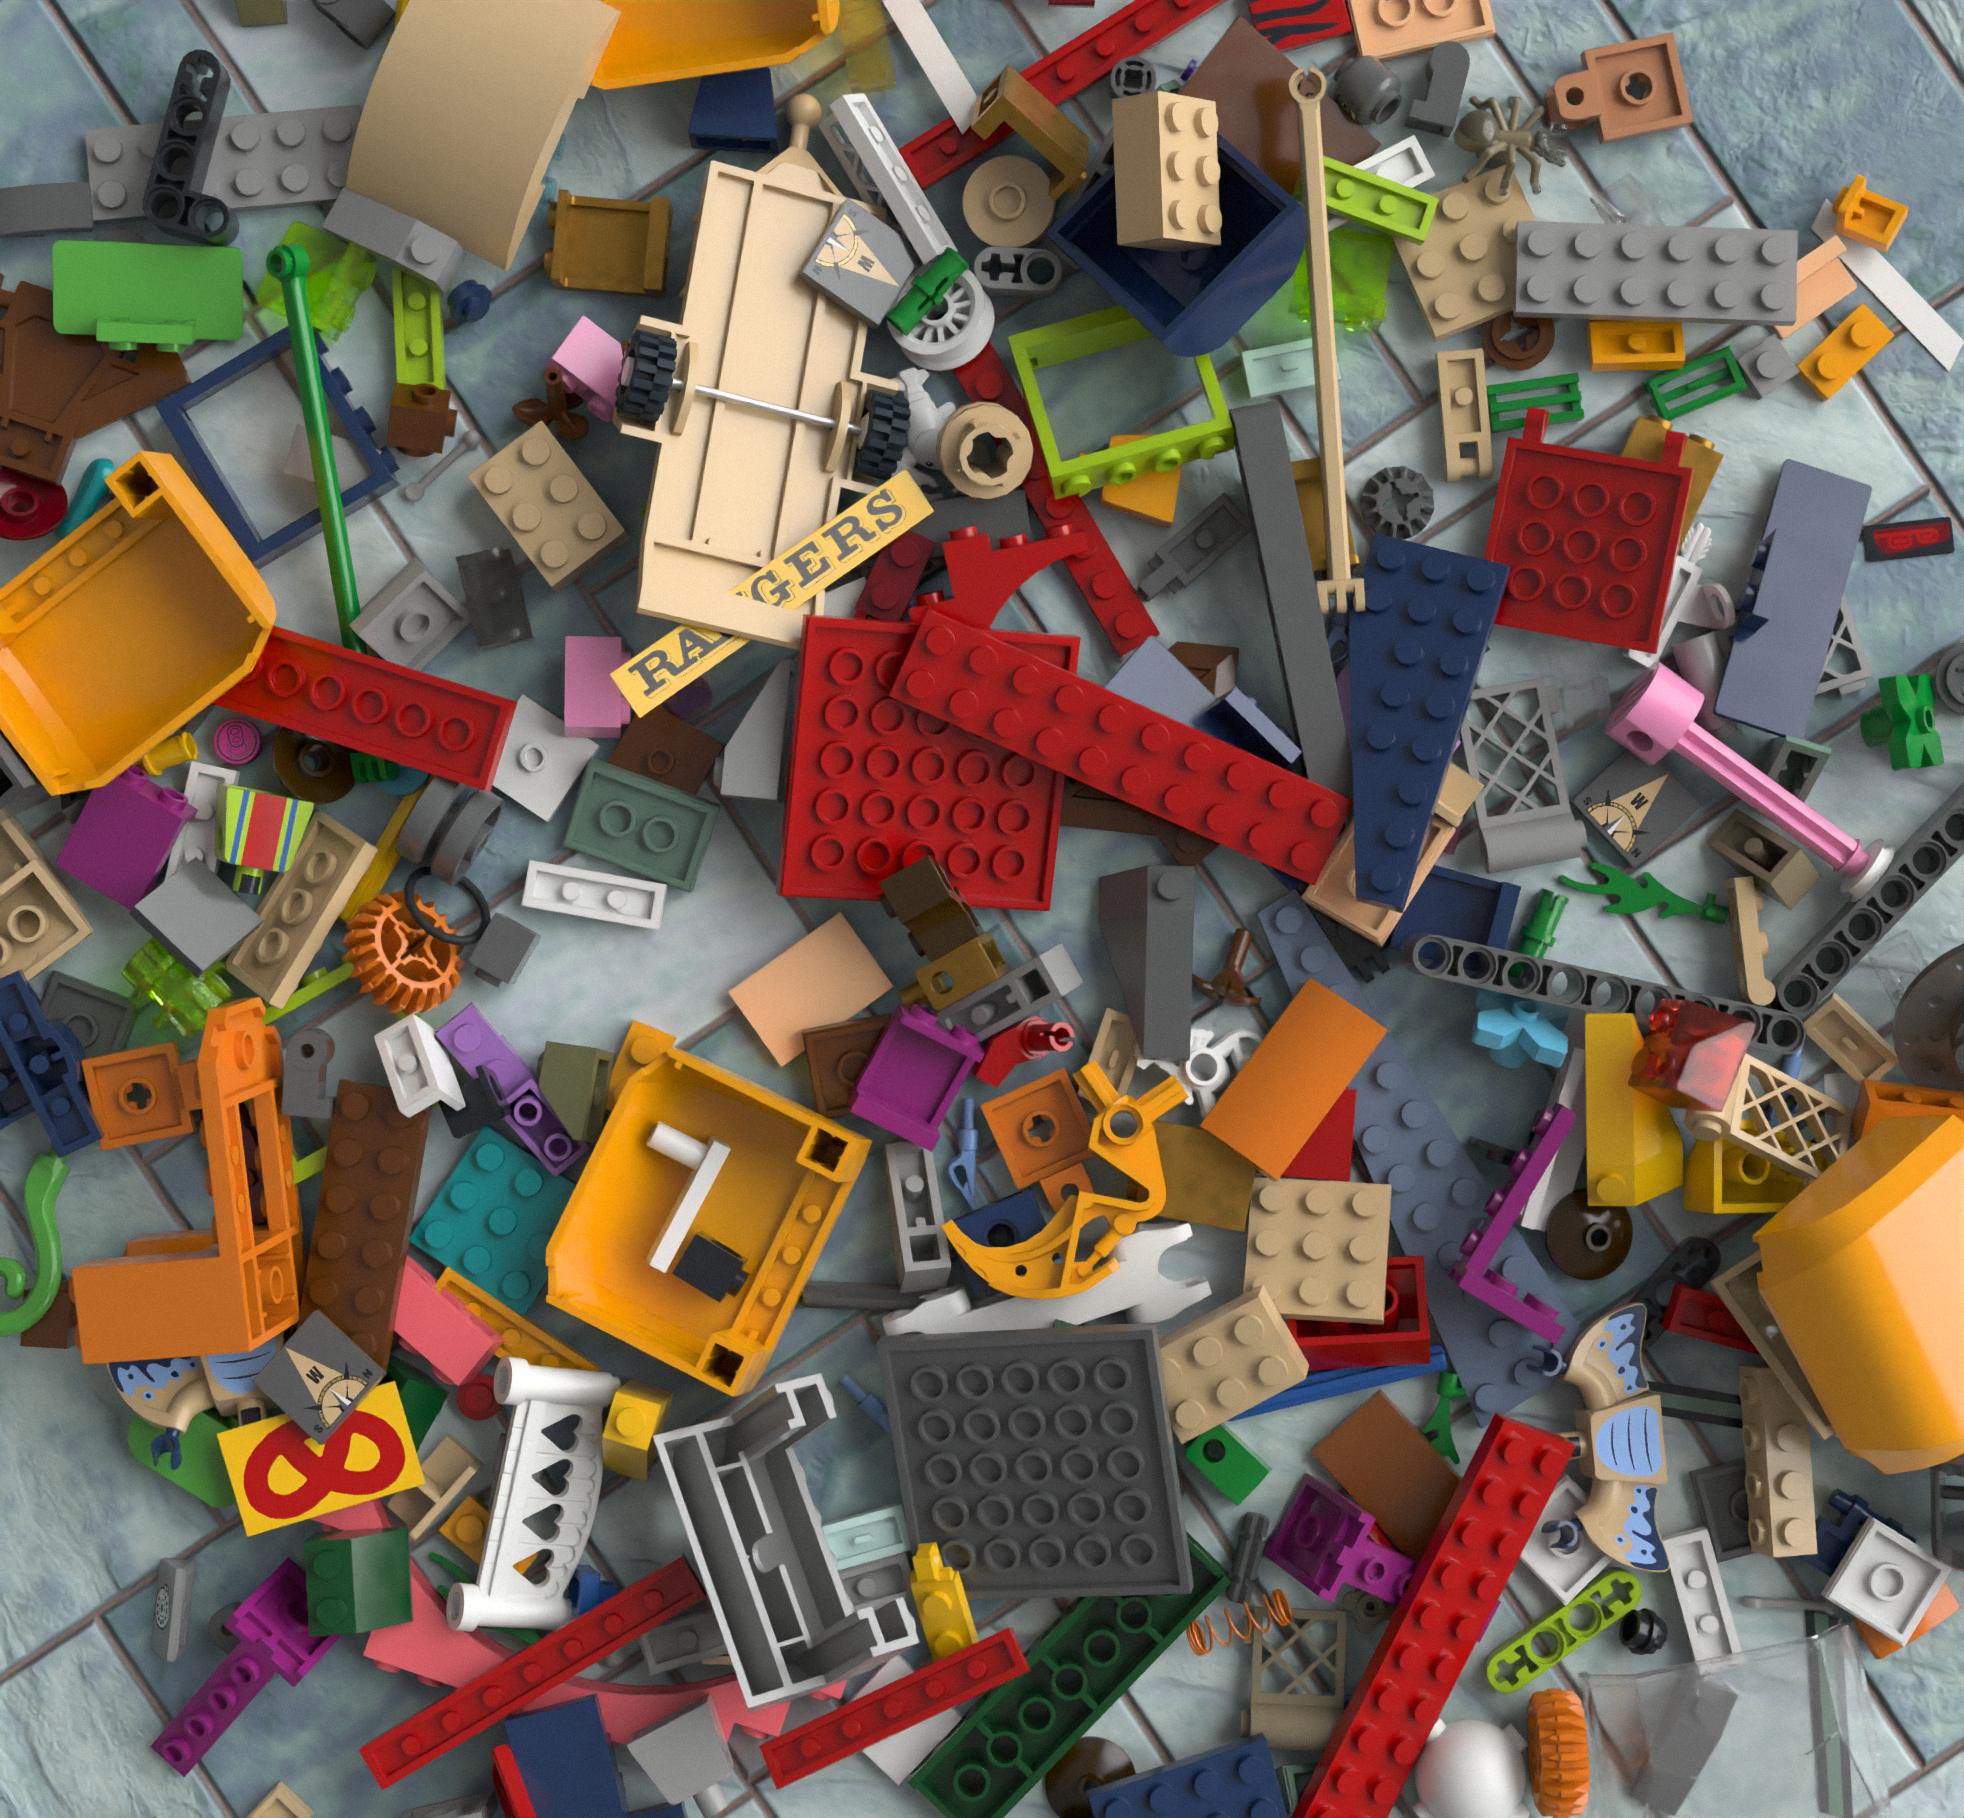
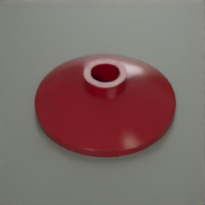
[0,468,68,541]

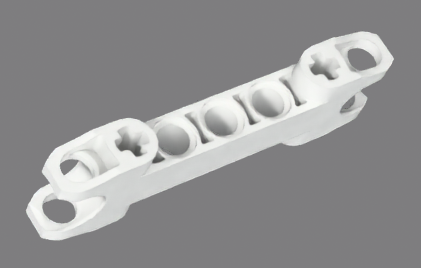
[882,1219,1212,1336]

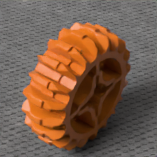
[341,890,466,1016]
[1526,1688,1590,1818]

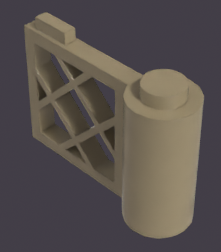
[1240,1606,1347,1752]

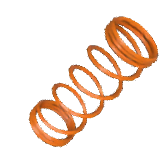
[1186,1589,1292,1656]

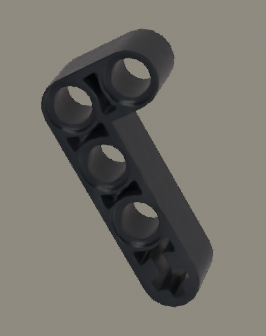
[143,49,239,246]

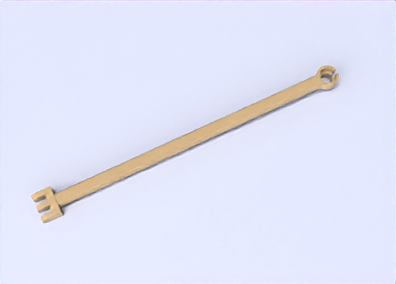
[1288,66,1365,614]

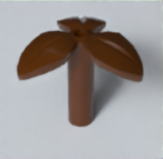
[512,368,589,440]
[1192,928,1262,1007]

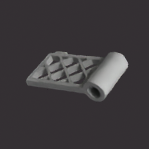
[1671,593,1873,738]
[1459,677,1587,874]

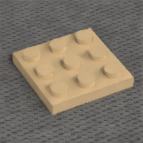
[1387,164,1536,343]
[1243,1177,1392,1325]

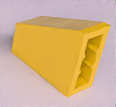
[602,1379,674,1482]

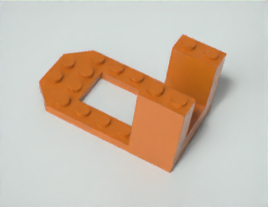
[68,997,307,1365]

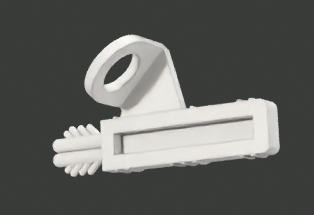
[1622,523,1735,668]

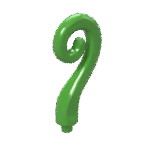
[0,1145,71,1337]

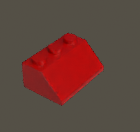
[1287,1255,1430,1370]

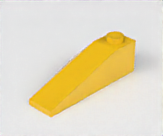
[1585,1013,1684,1206]
[1683,1119,1828,1214]

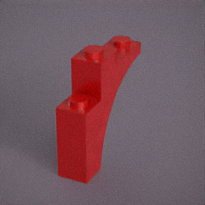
[908,523,1088,628]

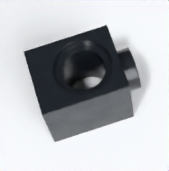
[672,1231,749,1303]

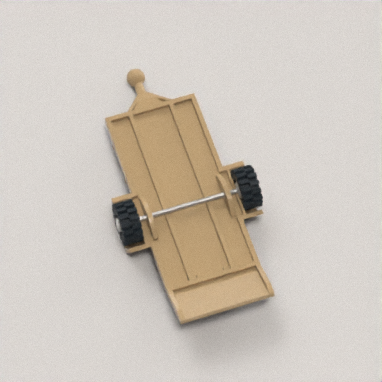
[613,94,911,650]

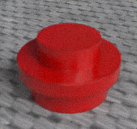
[456,1374,502,1421]

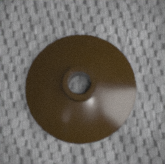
[271,726,358,805]
[1545,1188,1633,1280]
[1045,1736,1136,1818]

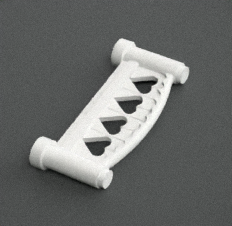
[446,1356,621,1631]

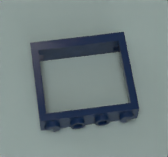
[155,326,401,569]

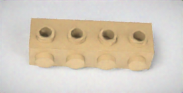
[1739,1363,1818,1557]

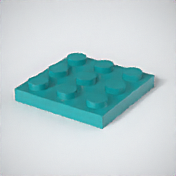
[409,1125,577,1317]

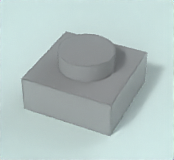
[1736,334,1800,400]

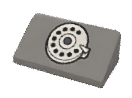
[151,1558,195,1662]

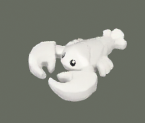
[887,366,991,502]
[1133,1028,1263,1120]

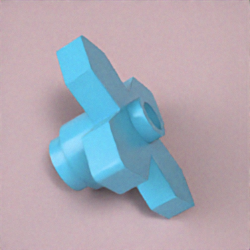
[1471,987,1570,1068]

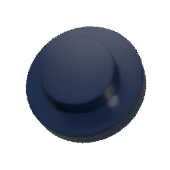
[447,280,492,323]

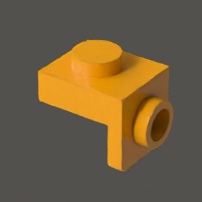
[1832,174,1908,253]

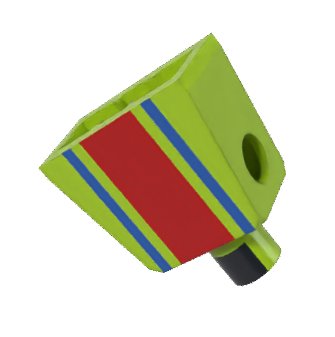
[215,782,314,895]

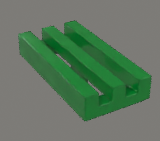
[1642,345,1747,422]
[1486,373,1585,434]

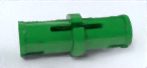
[885,247,969,336]
[1508,888,1569,980]

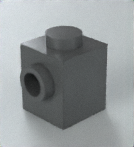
[468,913,541,988]

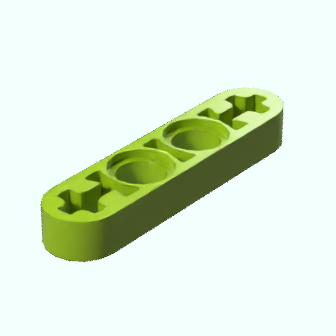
[1484,1567,1642,1693]

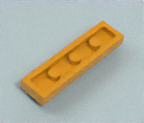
[435,1266,602,1371]

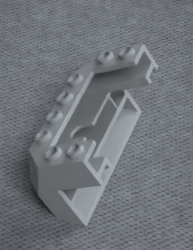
[653,1373,920,1713]

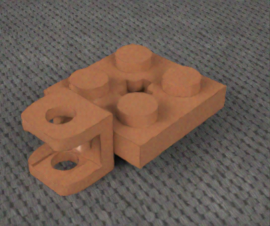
[1544,32,1693,145]

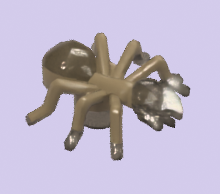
[1454,96,1568,196]

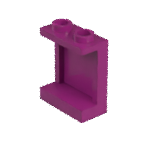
[55,765,198,910]
[846,1003,985,1152]

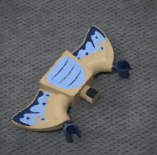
[1526,1302,1670,1572]
[106,1327,297,1470]

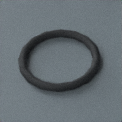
[404,866,491,946]

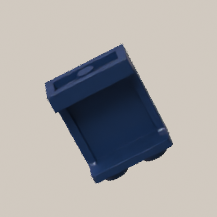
[1386,865,1522,972]

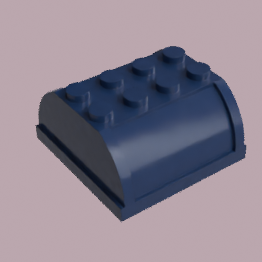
[1045,132,1307,357]

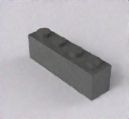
[849,489,1032,580]

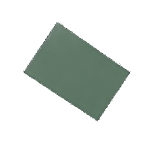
[561,757,722,893]

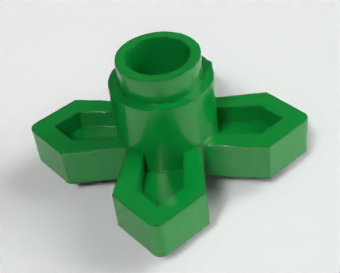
[1860,674,1944,771]

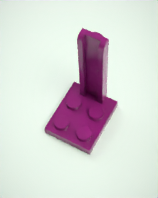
[1447,1102,1576,1345]
[1263,1473,1501,1643]
[150,1557,342,1777]

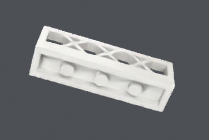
[818,93,958,270]
[1514,1046,1586,1232]

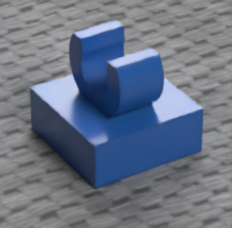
[568,1565,620,1618]

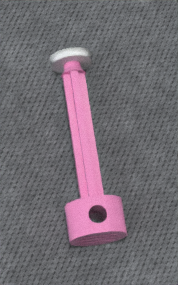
[1605,662,1895,902]

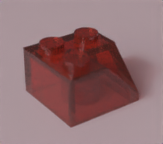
[1627,999,1757,1112]

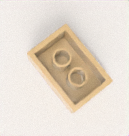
[1112,91,1222,252]
[467,420,631,593]
[1158,1284,1309,1444]

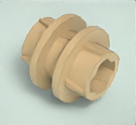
[936,401,1033,499]

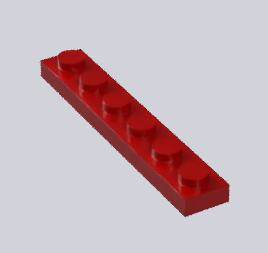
[759,1627,1031,1790]

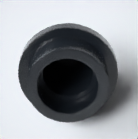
[1619,1608,1668,1655]

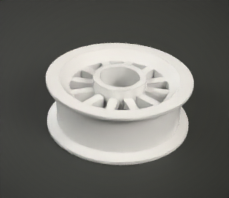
[887,263,995,371]

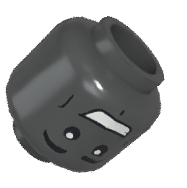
[1333,55,1402,125]

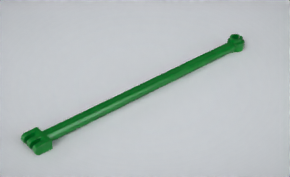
[266,244,399,784]

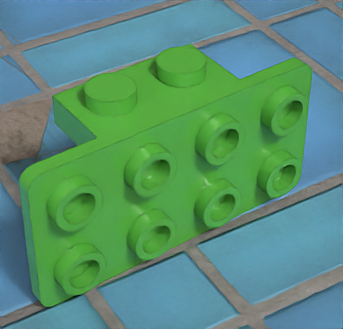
[52,239,243,352]

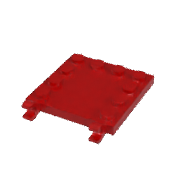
[1484,407,1694,654]

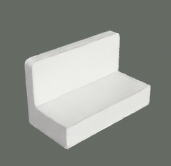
[374,1014,466,1118]

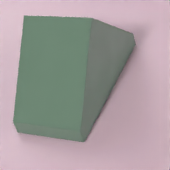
[1761,735,1831,803]

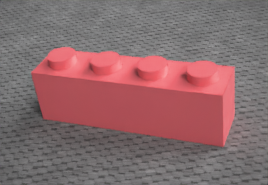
[394,1254,506,1386]

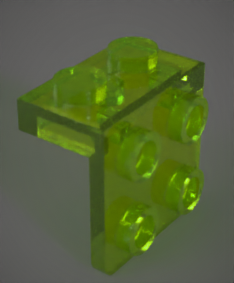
[256,221,377,342]
[1288,228,1394,333]

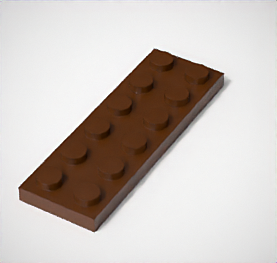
[296,1079,432,1372]

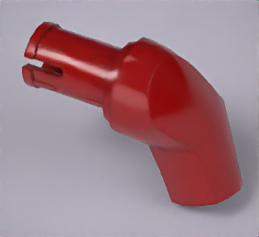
[971,1016,1074,1088]

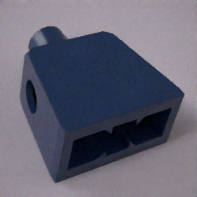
[688,67,779,154]

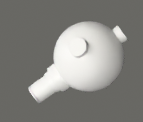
[1411,1717,1530,1818]

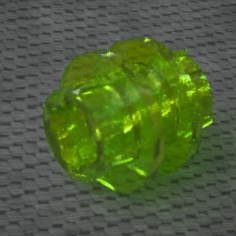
[122,937,234,1038]

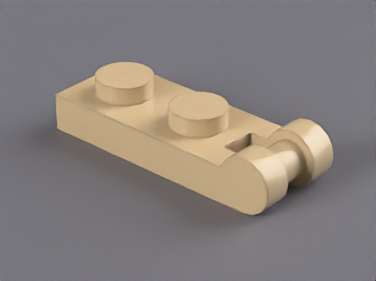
[1435,348,1493,482]
[1724,876,1776,1006]

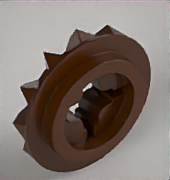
[1481,310,1555,371]

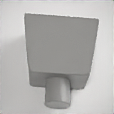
[626,1693,734,1818]

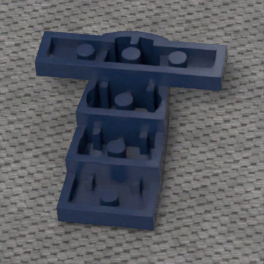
[0,969,105,1158]
[504,1693,688,1818]

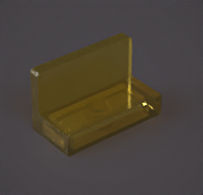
[838,0,897,94]

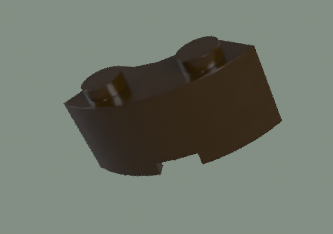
[878,855,985,962]

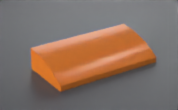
[1199,977,1388,1182]

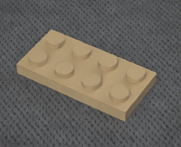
[223,809,378,1009]

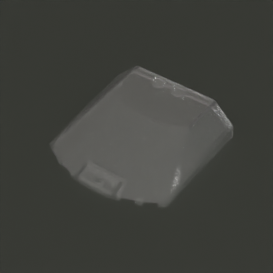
[1577,1616,1893,1818]

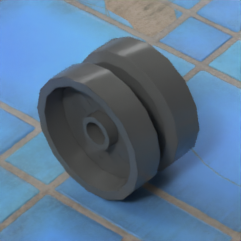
[395,775,505,886]

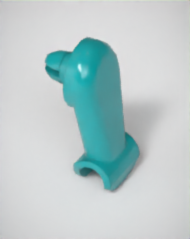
[55,458,114,540]

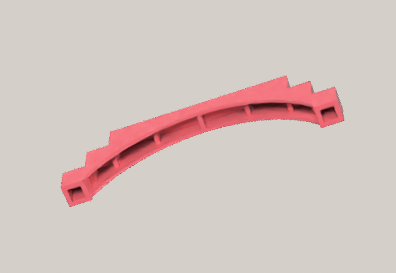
[311,1497,847,1747]

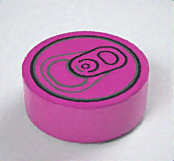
[214,718,263,765]

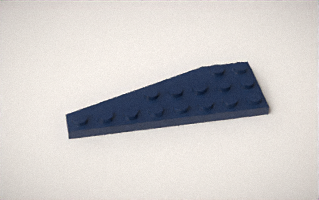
[1349,534,1510,913]

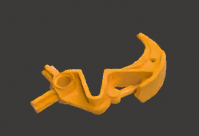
[941,1060,1189,1300]

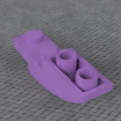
[435,1002,591,1177]

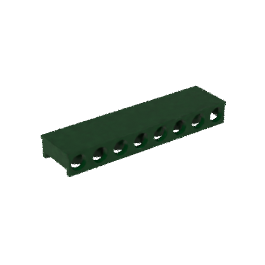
[907,1531,1231,1818]

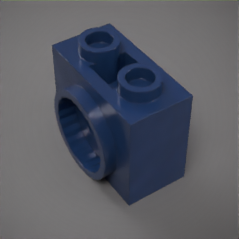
[946,1186,1060,1298]

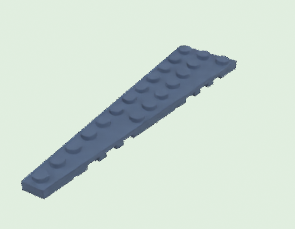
[1255,889,1583,1429]

